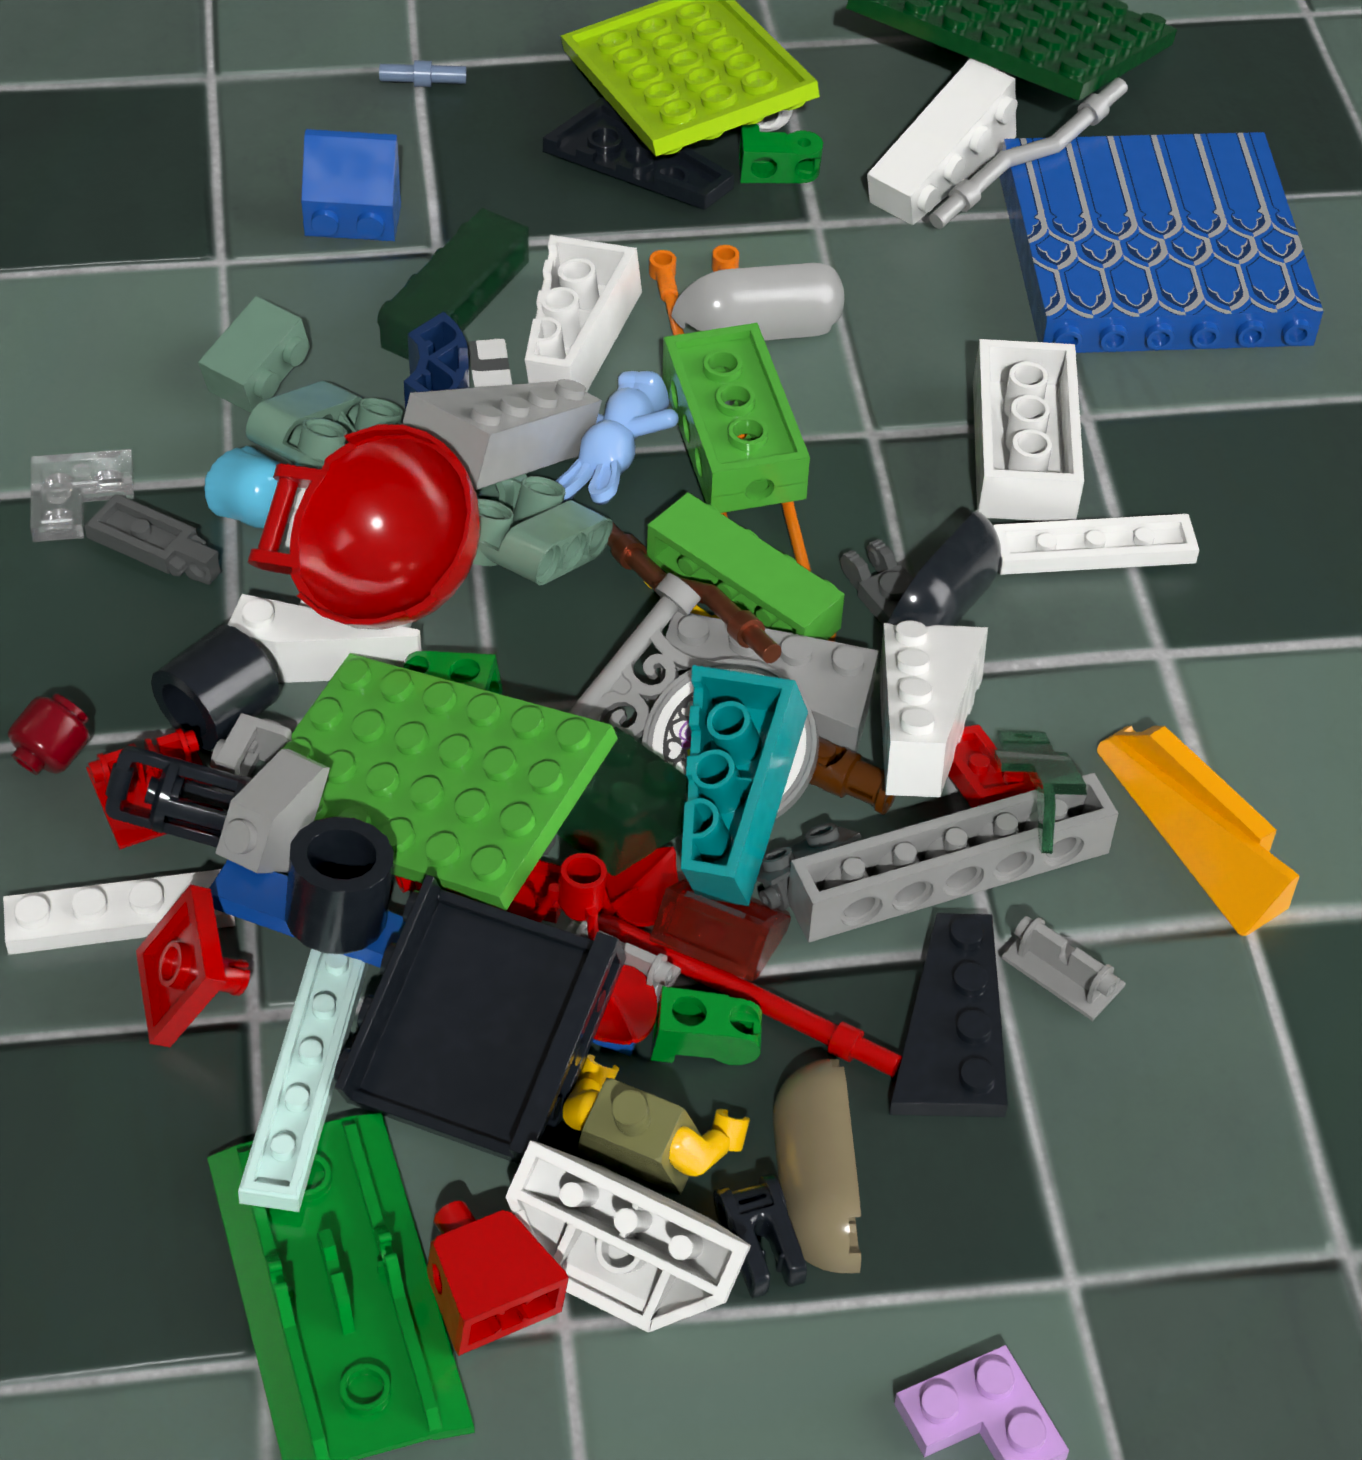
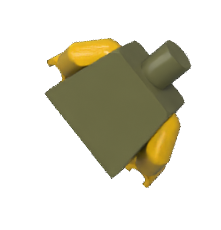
[563,1054,750,1196]

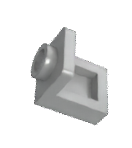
[210,713,292,792]

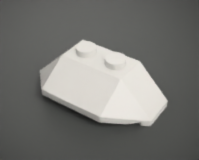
[505,1140,751,1333]

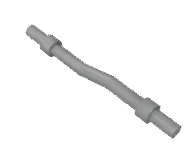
[929,77,1128,229]

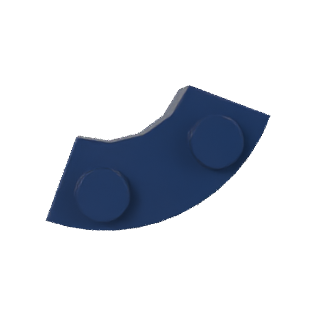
[404,311,470,411]

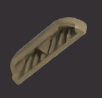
[773,1059,861,1273]

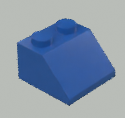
[301,129,401,241]

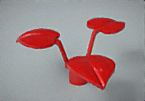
[492,846,680,1045]

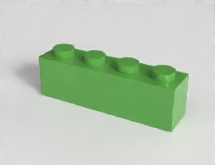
[647,492,845,640]

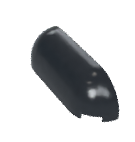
[888,510,1001,627]

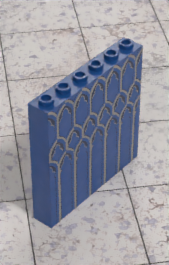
[1000,132,1323,353]

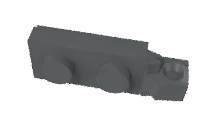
[84,494,221,585]

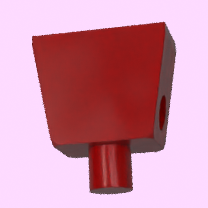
[427,1200,569,1356]

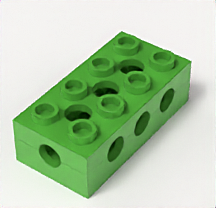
[662,323,810,513]

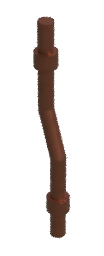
[607,523,781,663]

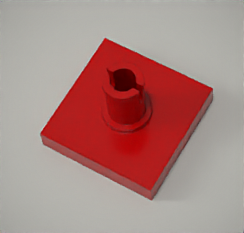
[136,884,250,1047]

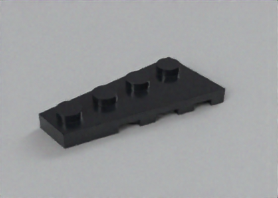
[543,97,734,210]
[889,913,1008,1117]

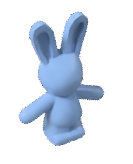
[556,371,679,505]

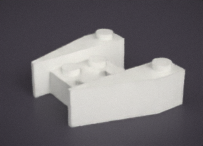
[228,488,421,683]

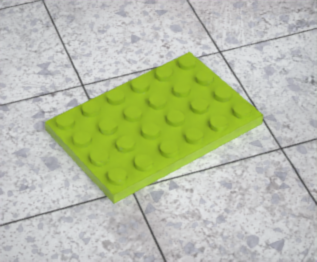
[561,0,820,156]

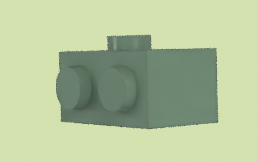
[198,296,310,413]

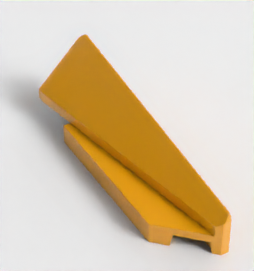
[1097,726,1300,936]

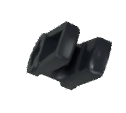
[713,1174,807,1299]

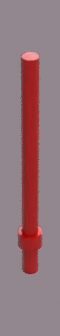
[598,913,902,1077]

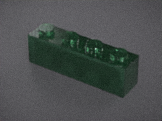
[377,208,529,360]

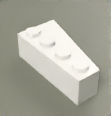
[867,58,1018,225]
[525,235,642,392]
[879,621,988,797]

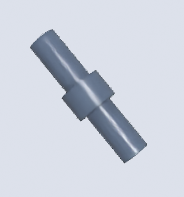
[379,60,467,87]

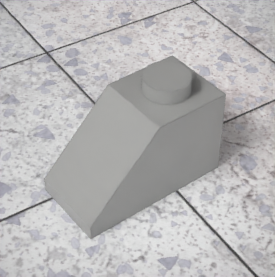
[216,749,330,873]

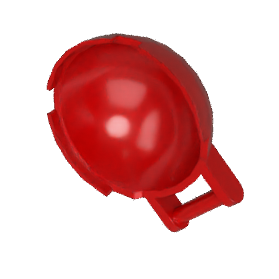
[247,424,480,630]

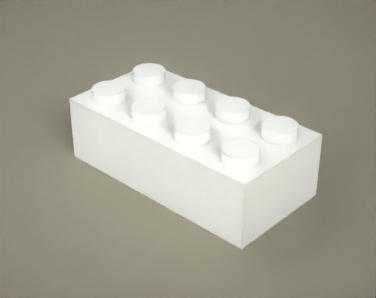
[973,339,1084,521]

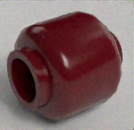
[8,693,90,775]

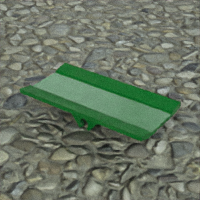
[207,1113,475,1460]

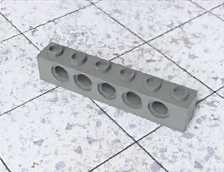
[787,773,1119,943]

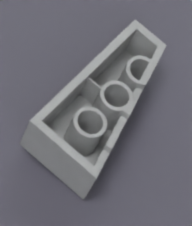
[402,379,602,490]
[660,611,879,753]

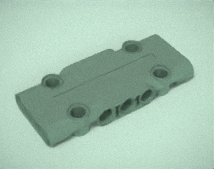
[246,381,613,586]

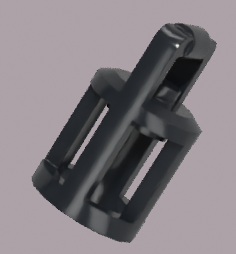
[105,746,253,847]

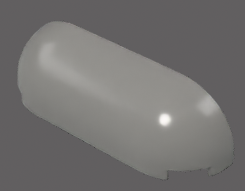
[671,263,845,341]

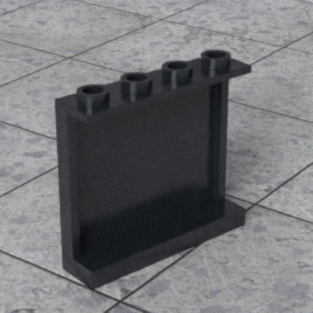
[334,875,626,1164]

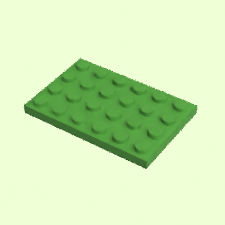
[279,653,618,910]

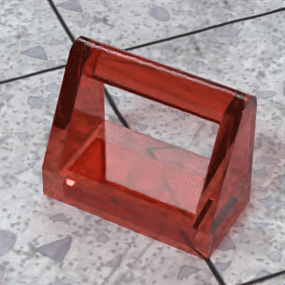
[649,878,791,981]

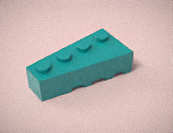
[681,665,808,906]

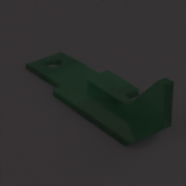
[994,730,1087,854]

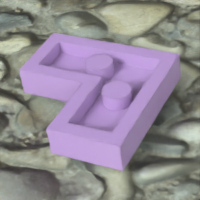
[894,1345,1069,1460]

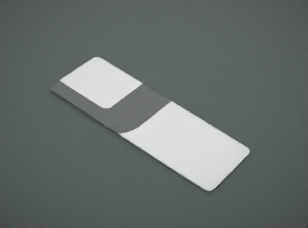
[468,339,512,388]

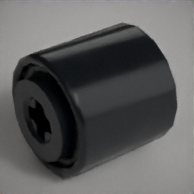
[151,624,280,751]
[285,817,394,954]

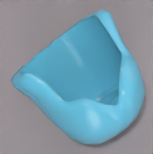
[204,446,280,528]

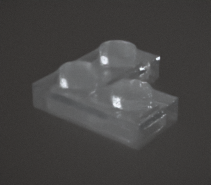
[30,449,134,542]

